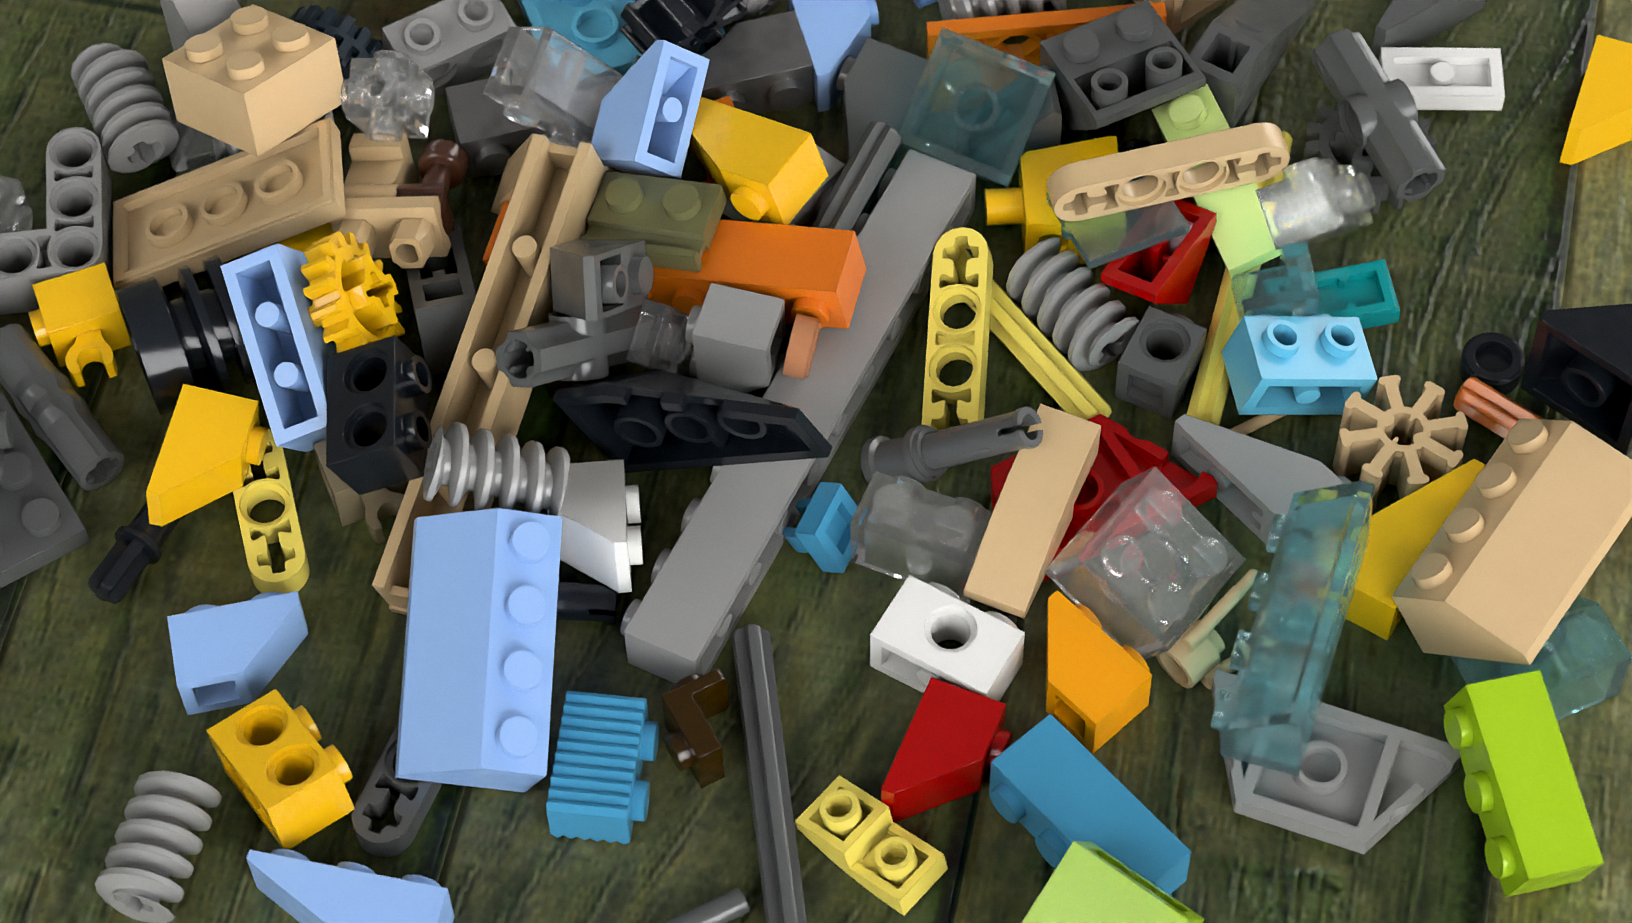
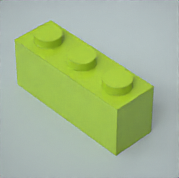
[1444,670,1604,897]

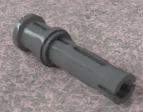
[861,406,1043,493]

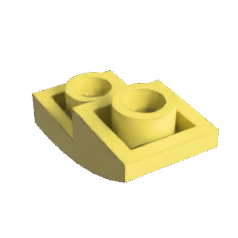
[795,775,948,916]

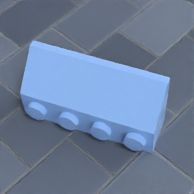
[395,508,562,793]

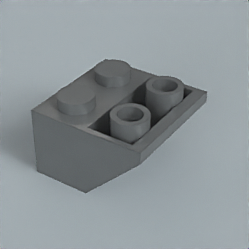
[1040,0,1206,131]

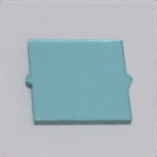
[1046,175,1189,269]

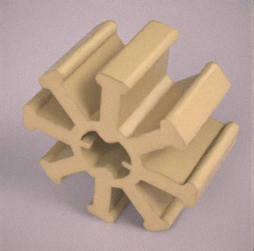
[1333,375,1468,511]

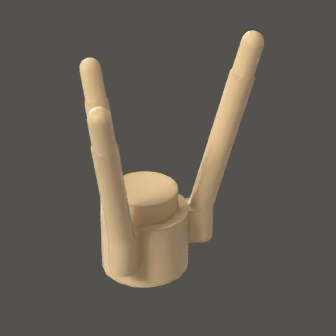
[1155,552,1303,690]

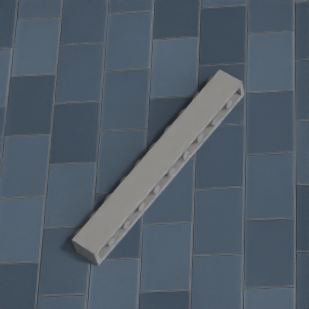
[620,149,976,684]

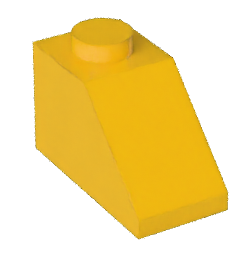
[1560,35,1632,165]
[146,384,268,526]

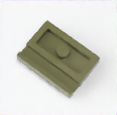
[579,171,727,272]

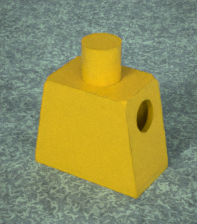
[984,136,1127,266]

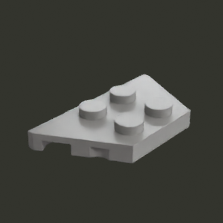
[1211,669,1461,854]

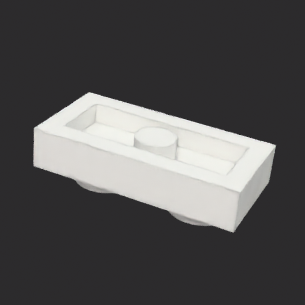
[1378,47,1505,111]

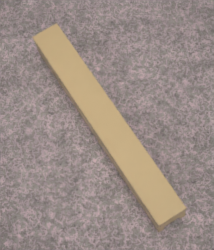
[372,134,609,615]

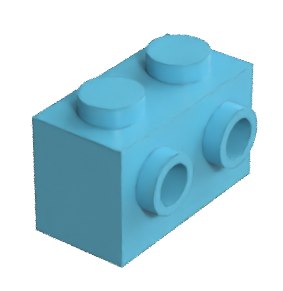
[1221,313,1378,415]

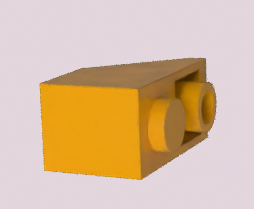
[1046,590,1152,754]

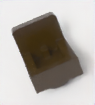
[662,669,729,789]

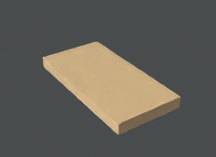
[113,117,346,290]

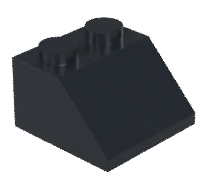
[1520,304,1632,456]

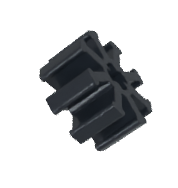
[620,0,748,55]

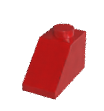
[881,677,1013,823]

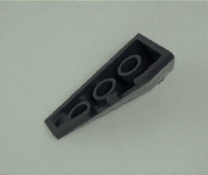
[553,370,832,473]

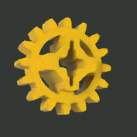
[301,231,405,353]

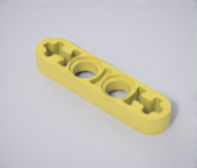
[921,227,993,431]

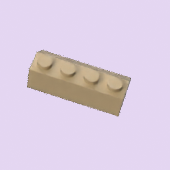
[1392,418,1632,665]

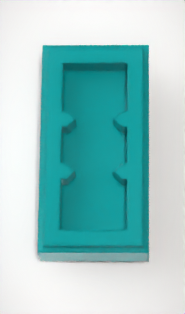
[1263,259,1400,329]

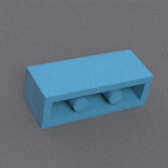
[989,714,1191,895]

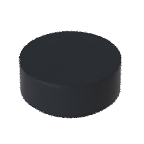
[1459,332,1525,395]

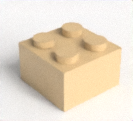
[162,4,348,157]

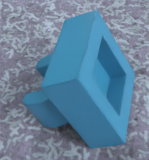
[782,482,869,574]

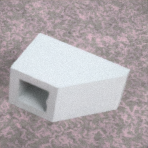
[548,459,643,593]

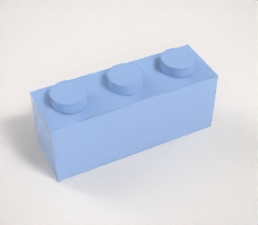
[220,243,337,452]

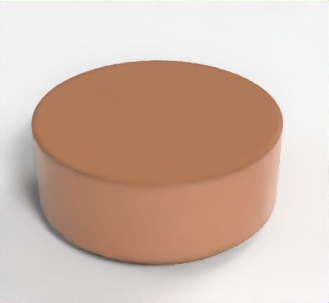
[782,313,821,380]

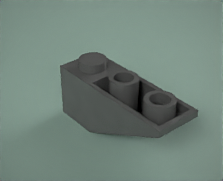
[1189,0,1315,129]

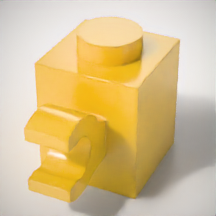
[28,262,132,388]

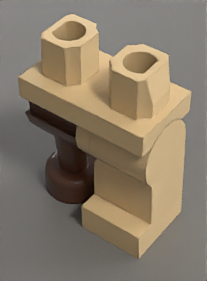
[331,132,469,269]

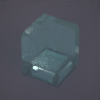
[1231,241,1320,321]

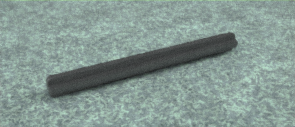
[731,624,807,923]

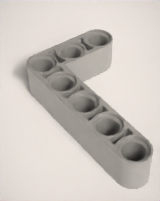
[0,127,113,315]

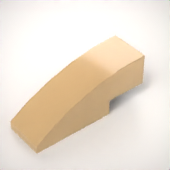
[964,404,1101,619]

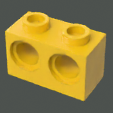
[206,689,355,850]

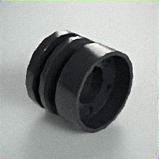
[115,255,256,415]

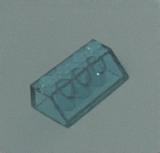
[1211,481,1375,777]

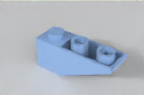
[246,849,455,923]

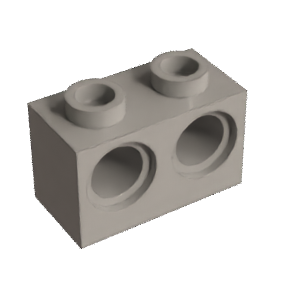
[382,0,516,108]

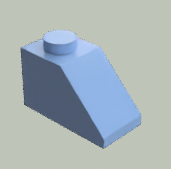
[787,0,879,112]
[591,40,710,179]

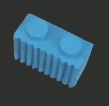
[546,691,659,844]

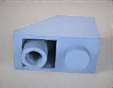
[167,591,309,715]

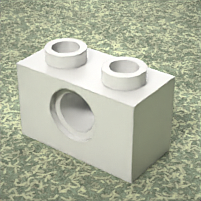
[870,575,1025,701]

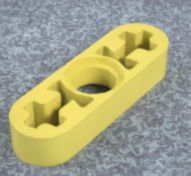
[233,426,310,594]

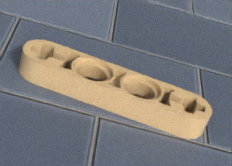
[1046,122,1290,222]

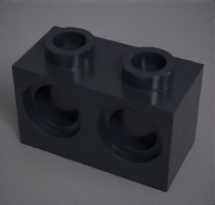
[326,335,432,495]

